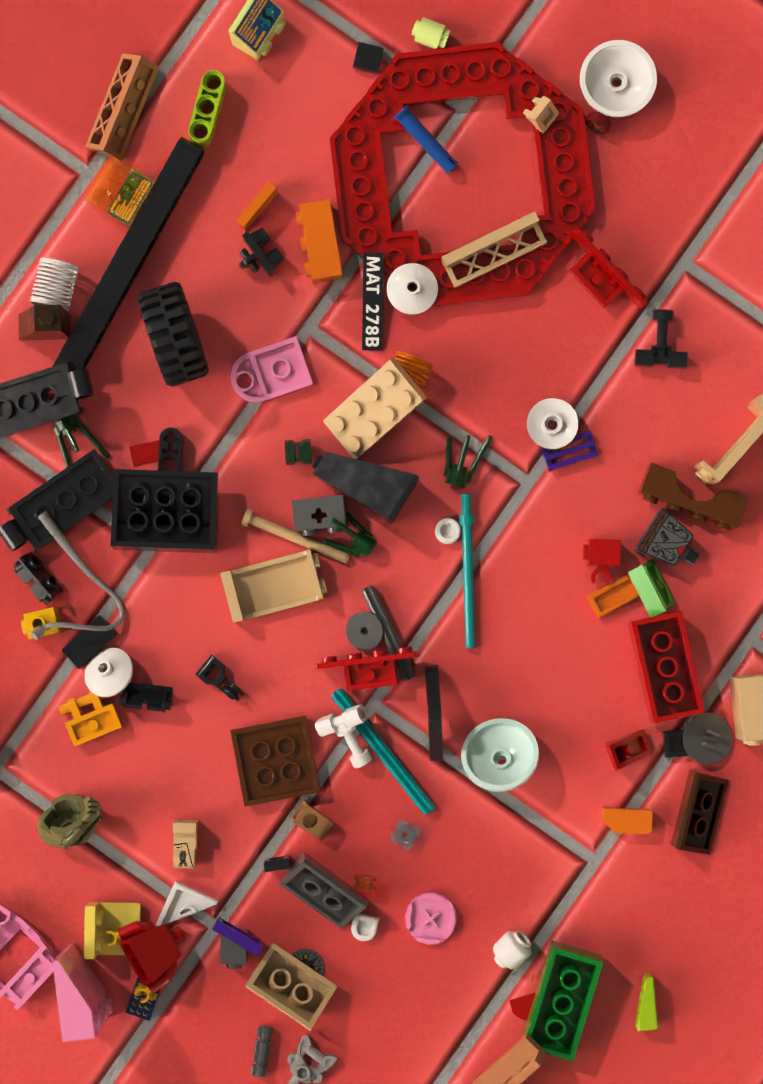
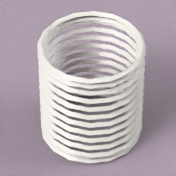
[29,257,80,312]

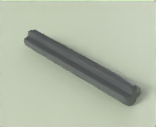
[362,585,415,681]

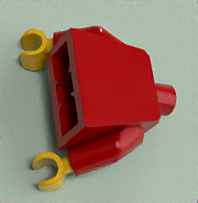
[103,921,186,1003]

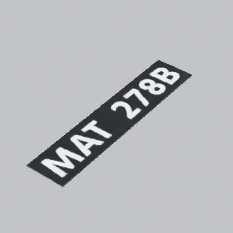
[362,252,384,350]

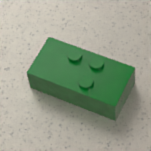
[522,940,603,1062]

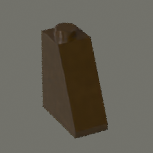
[18,305,70,340]

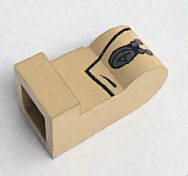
[173,819,199,869]

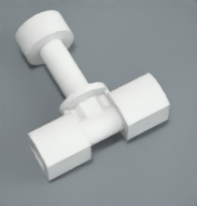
[315,704,372,768]

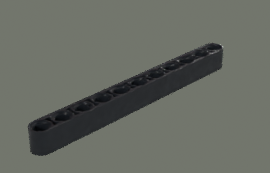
[52,137,205,372]

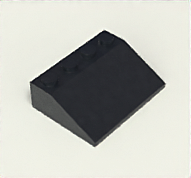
[110,469,218,553]

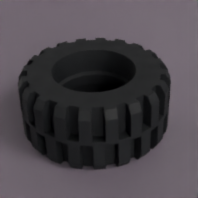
[138,282,209,387]

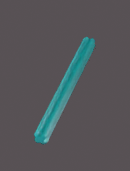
[331,688,435,815]

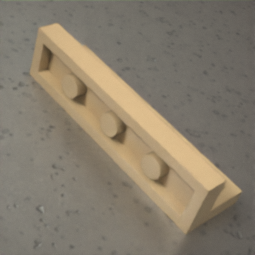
[441,212,547,288]

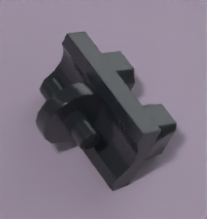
[239,228,284,277]

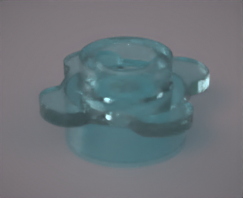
[390,819,420,850]

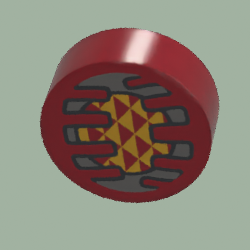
[585,112,612,134]

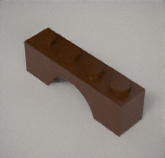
[638,463,748,531]

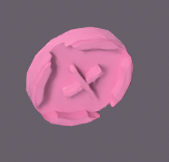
[405,892,457,945]

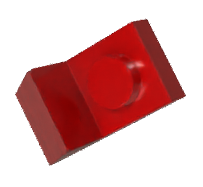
[605,729,653,771]

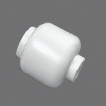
[493,930,531,970]

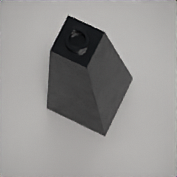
[312,452,419,523]

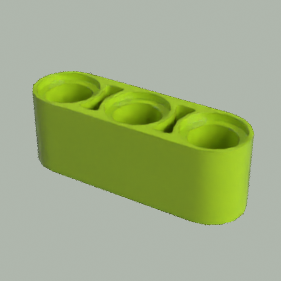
[188,70,227,148]

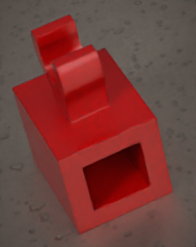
[582,539,621,584]

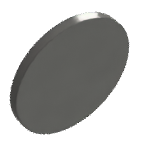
[683,713,732,764]

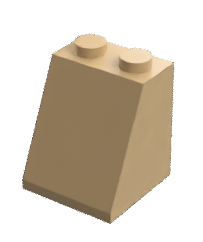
[729,674,763,746]

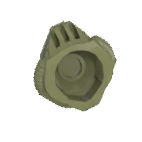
[37,794,102,849]

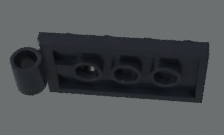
[0,362,94,439]
[0,449,114,552]

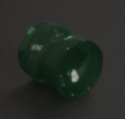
[285,439,312,466]

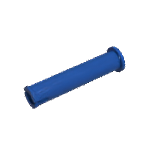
[393,105,458,174]

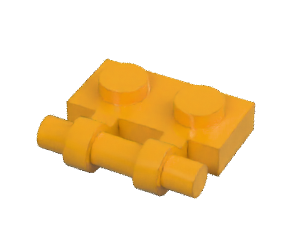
[59,691,123,747]

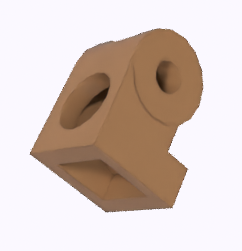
[290,799,334,840]

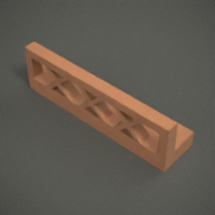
[85,53,159,161]
[471,1033,546,1084]

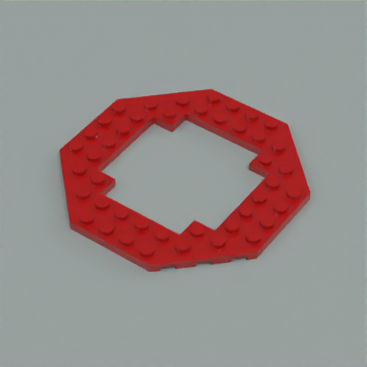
[330,42,596,307]

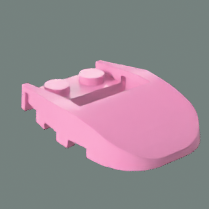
[0,904,57,1010]

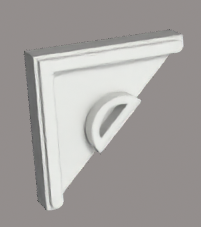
[156,881,219,926]

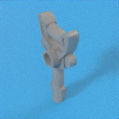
[287,1034,337,1084]

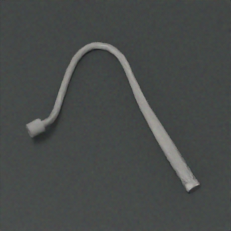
[30,511,125,640]

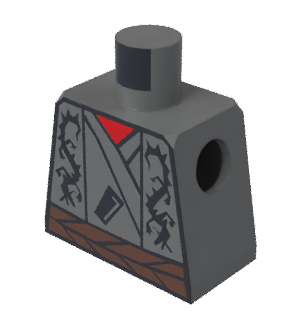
[633,508,700,567]

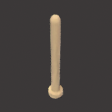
[241,508,350,563]

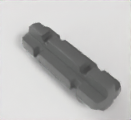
[251,1025,273,1077]

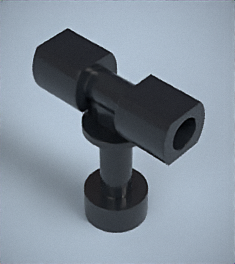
[634,309,688,369]

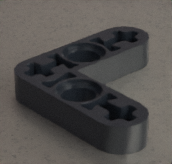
[425,665,443,761]

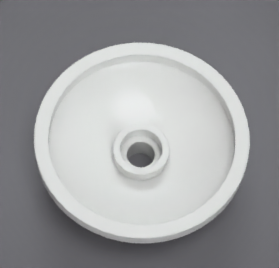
[580,40,657,117]

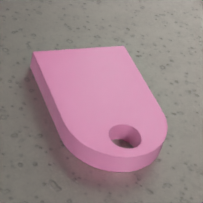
[231,336,313,403]

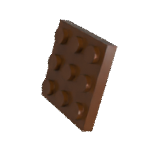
[230,715,321,806]

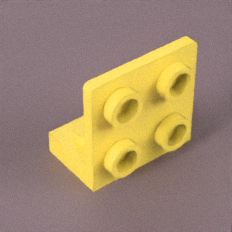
[84,902,141,959]

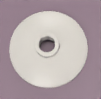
[387,263,438,315]
[527,398,578,449]
[84,648,133,697]

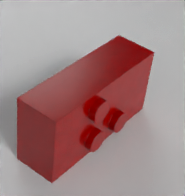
[628,611,705,724]

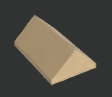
[245,943,338,1030]

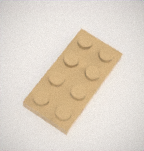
[323,358,427,459]

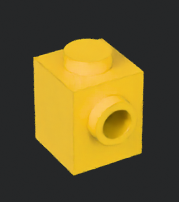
[21,607,63,639]

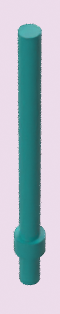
[459,494,476,648]

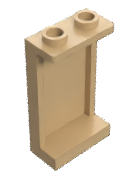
[693,394,763,485]
[220,549,327,623]

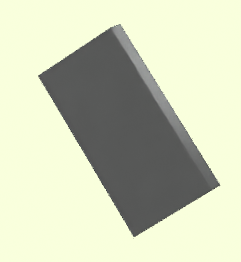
[279,851,368,929]

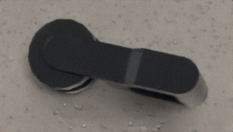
[195,654,244,701]

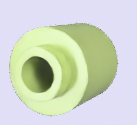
[411,17,451,49]

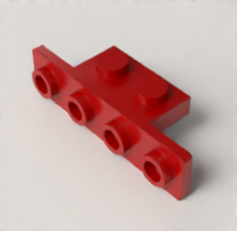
[569,229,648,308]
[315,647,420,691]

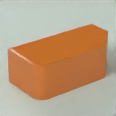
[601,807,653,834]

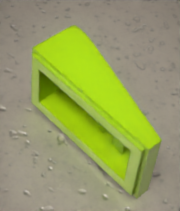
[635,972,658,1031]

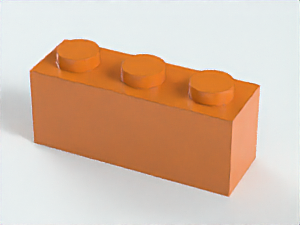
[295,199,343,284]

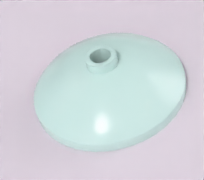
[461,718,539,792]

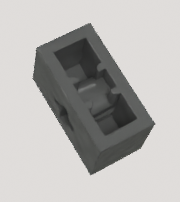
[292,495,349,536]

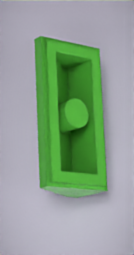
[628,559,676,617]

